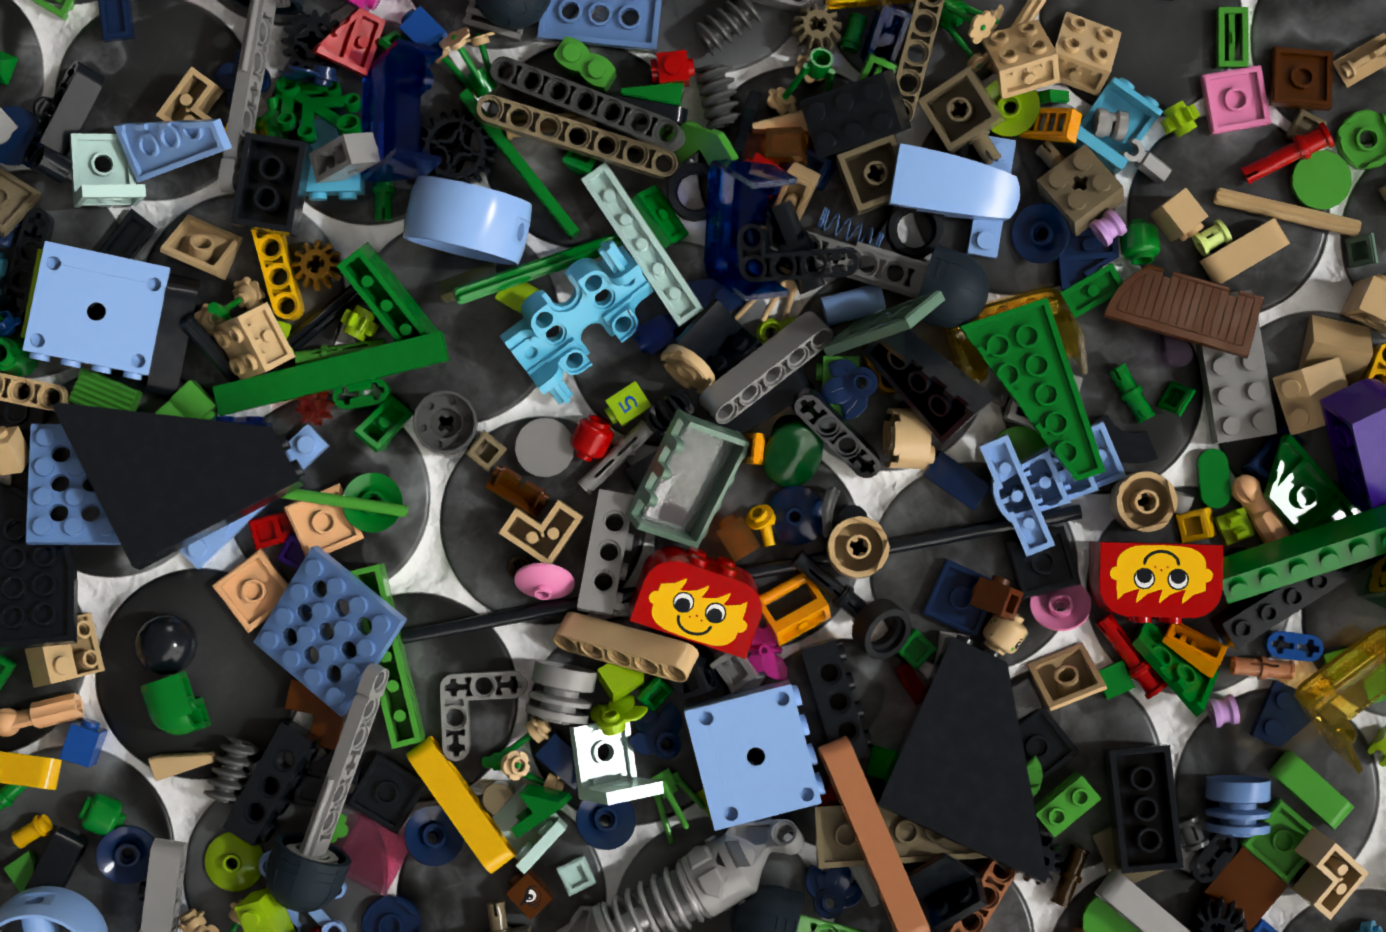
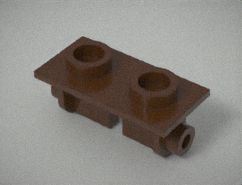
[484,464,550,519]

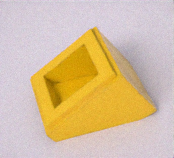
[1175,507,1217,543]

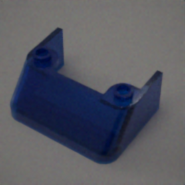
[361,38,443,183]
[704,159,797,301]

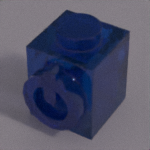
[634,313,681,357]

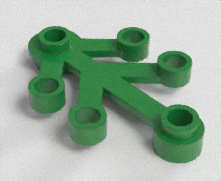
[274,77,362,145]

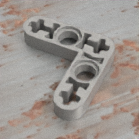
[440,670,528,761]

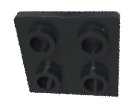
[674,299,763,381]
[907,853,987,932]

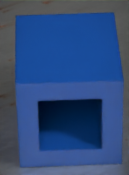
[399,6,448,58]
[59,718,108,768]

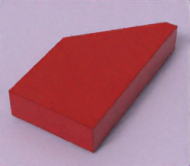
[248,511,293,550]

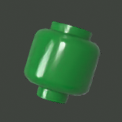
[1119,218,1161,265]
[78,793,126,837]

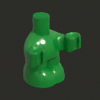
[255,97,301,140]

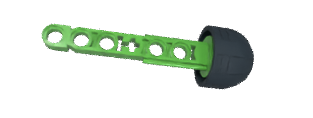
[732,885,869,932]

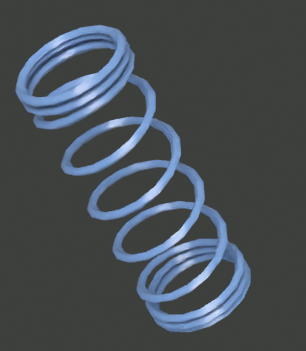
[816,206,885,248]

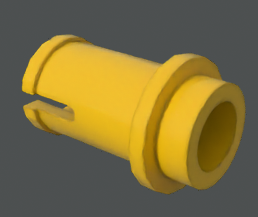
[11,814,53,849]

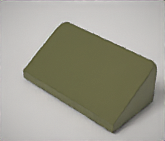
[438,262,498,303]

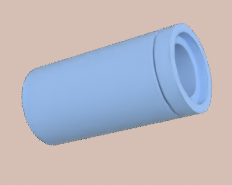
[820,285,886,327]

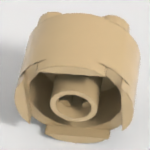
[882,408,935,469]
[1110,471,1178,532]
[826,516,890,579]

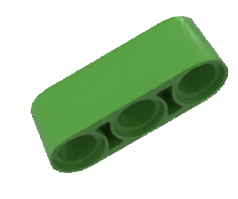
[1268,749,1355,830]

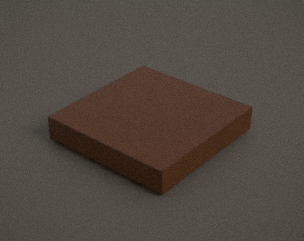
[1269,46,1333,111]
[1202,845,1288,931]

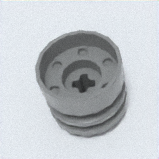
[525,660,598,725]

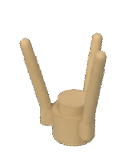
[734,266,798,322]

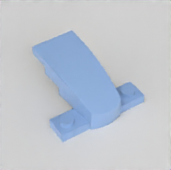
[888,136,1020,260]
[979,420,1126,557]

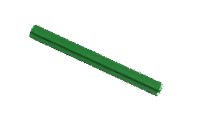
[454,233,623,304]

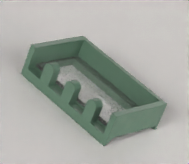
[625,409,750,548]

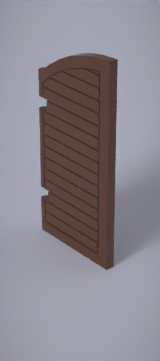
[1103,264,1264,359]

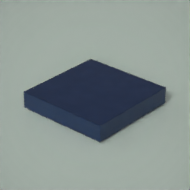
[921,558,991,638]

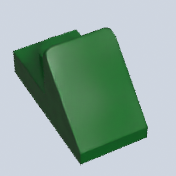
[353,395,414,453]
[510,784,572,839]

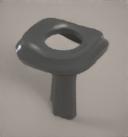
[814,486,840,537]

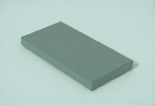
[823,290,945,357]

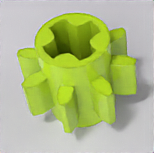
[1160,100,1200,138]
[340,305,380,342]

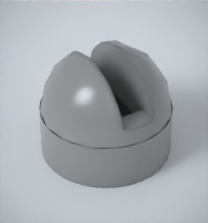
[1175,491,1194,514]

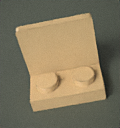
[1054,12,1121,96]
[982,20,1060,100]
[213,302,295,380]

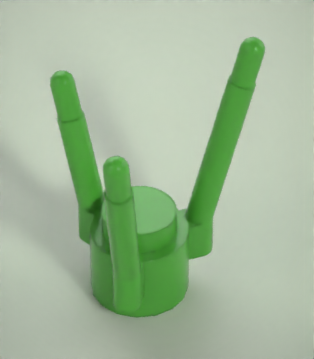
[650,768,706,844]

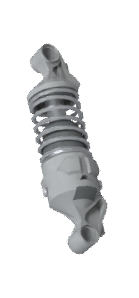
[555,817,805,932]

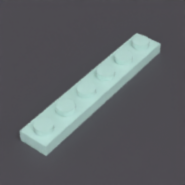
[581,162,704,328]

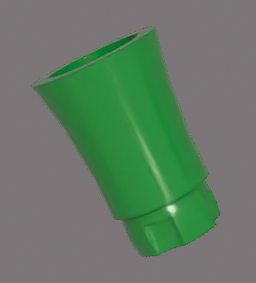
[0,337,39,377]

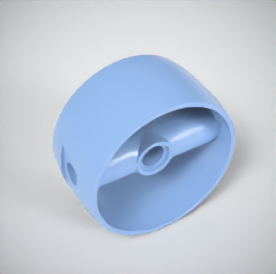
[403,176,532,266]
[0,886,108,932]

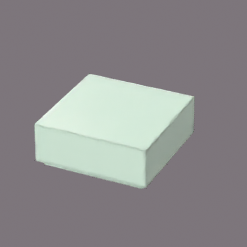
[557,855,597,896]

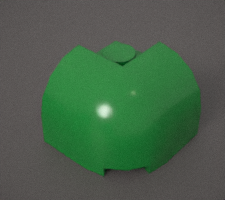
[139,671,212,736]

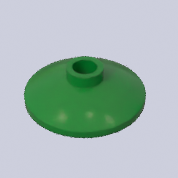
[343,473,403,533]

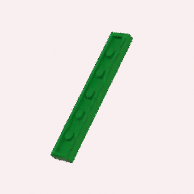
[459,88,581,240]

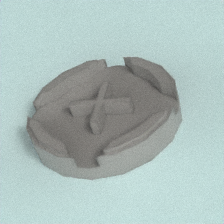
[515,418,575,478]

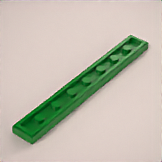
[212,331,449,416]

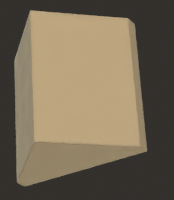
[160,214,243,280]
[1298,315,1373,385]
[1027,642,1107,711]

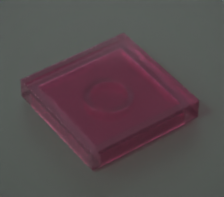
[342,814,409,896]

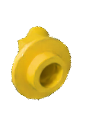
[746,504,776,547]

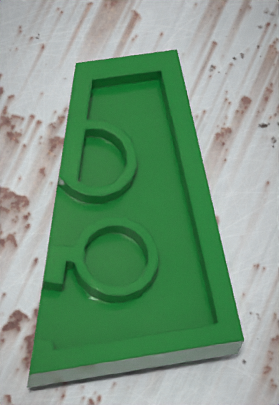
[1132,623,1219,717]

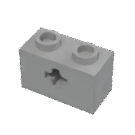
[309,132,381,183]

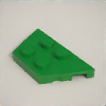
[1263,434,1359,533]

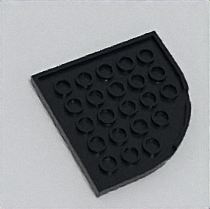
[0,483,78,651]

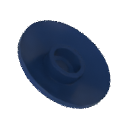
[1012,203,1070,264]
[769,485,823,545]
[576,800,636,850]
[404,805,464,866]
[96,825,154,884]

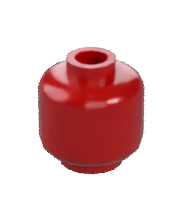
[570,415,614,462]

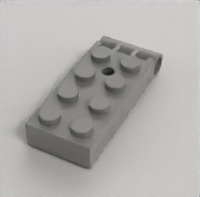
[1196,289,1278,444]

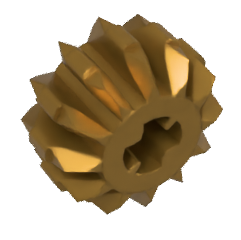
[292,240,342,292]

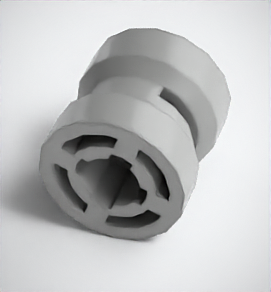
[1091,107,1129,142]

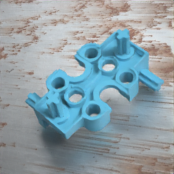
[500,240,654,405]

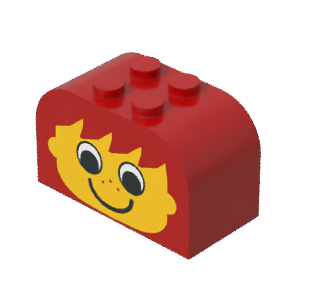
[1088,541,1223,624]
[629,546,762,659]

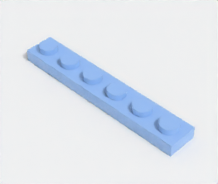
[180,424,330,569]

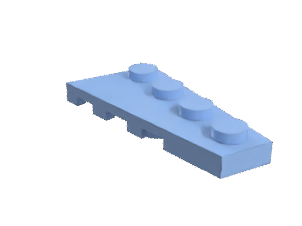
[114,119,232,183]

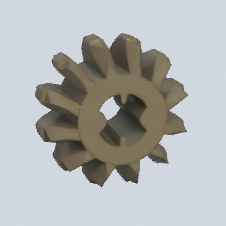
[791,2,842,54]

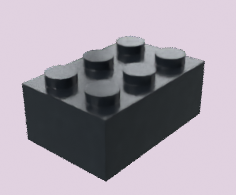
[799,69,912,159]
[231,132,313,237]

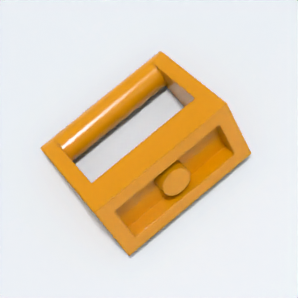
[759,573,831,647]

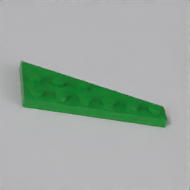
[959,298,1106,482]

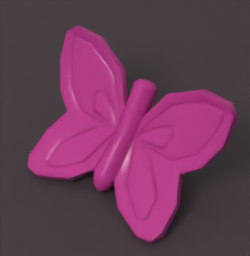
[748,620,788,680]

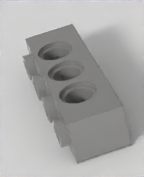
[577,489,635,617]

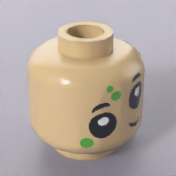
[982,613,1028,656]

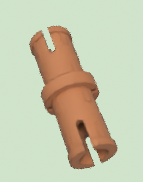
[1230,656,1295,680]

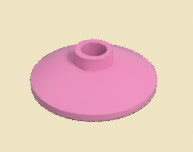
[514,563,575,600]
[1030,584,1091,631]

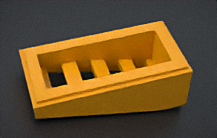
[1019,108,1082,144]
[741,433,767,465]
[1162,624,1228,678]

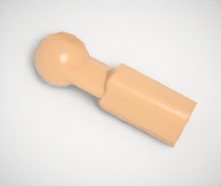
[1231,474,1292,544]
[0,693,84,737]

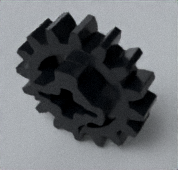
[281,9,340,70]

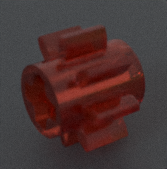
[295,391,335,426]

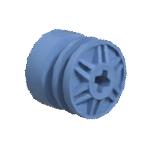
[1205,775,1271,837]

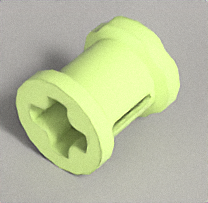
[1192,219,1232,257]

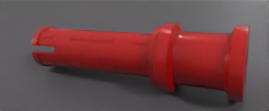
[1240,122,1335,185]
[1095,613,1168,699]

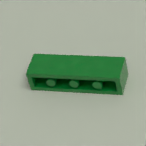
[337,242,438,342]

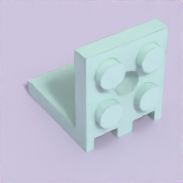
[69,133,146,208]
[569,722,664,805]

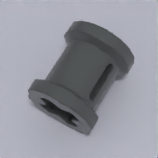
[1178,813,1210,852]

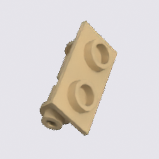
[1333,33,1386,88]

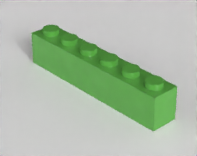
[350,563,426,749]

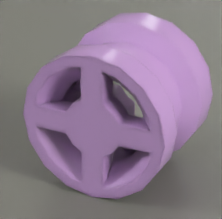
[1089,208,1127,247]
[1207,694,1240,729]

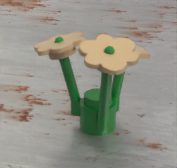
[939,0,1004,72]
[426,27,497,98]
[766,47,836,115]

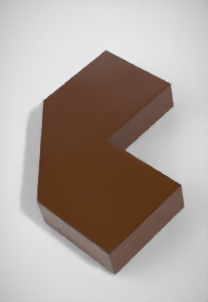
[285,678,345,750]

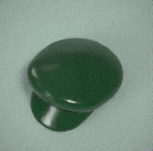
[763,415,824,487]

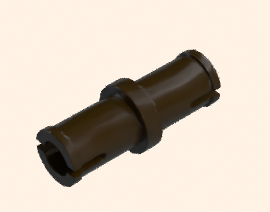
[1050,844,1090,908]

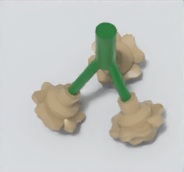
[193,276,265,338]

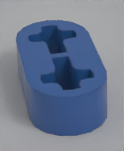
[1263,630,1324,662]

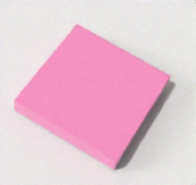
[1200,65,1271,135]

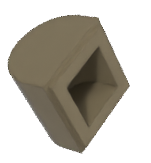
[465,430,507,472]
[483,780,516,815]

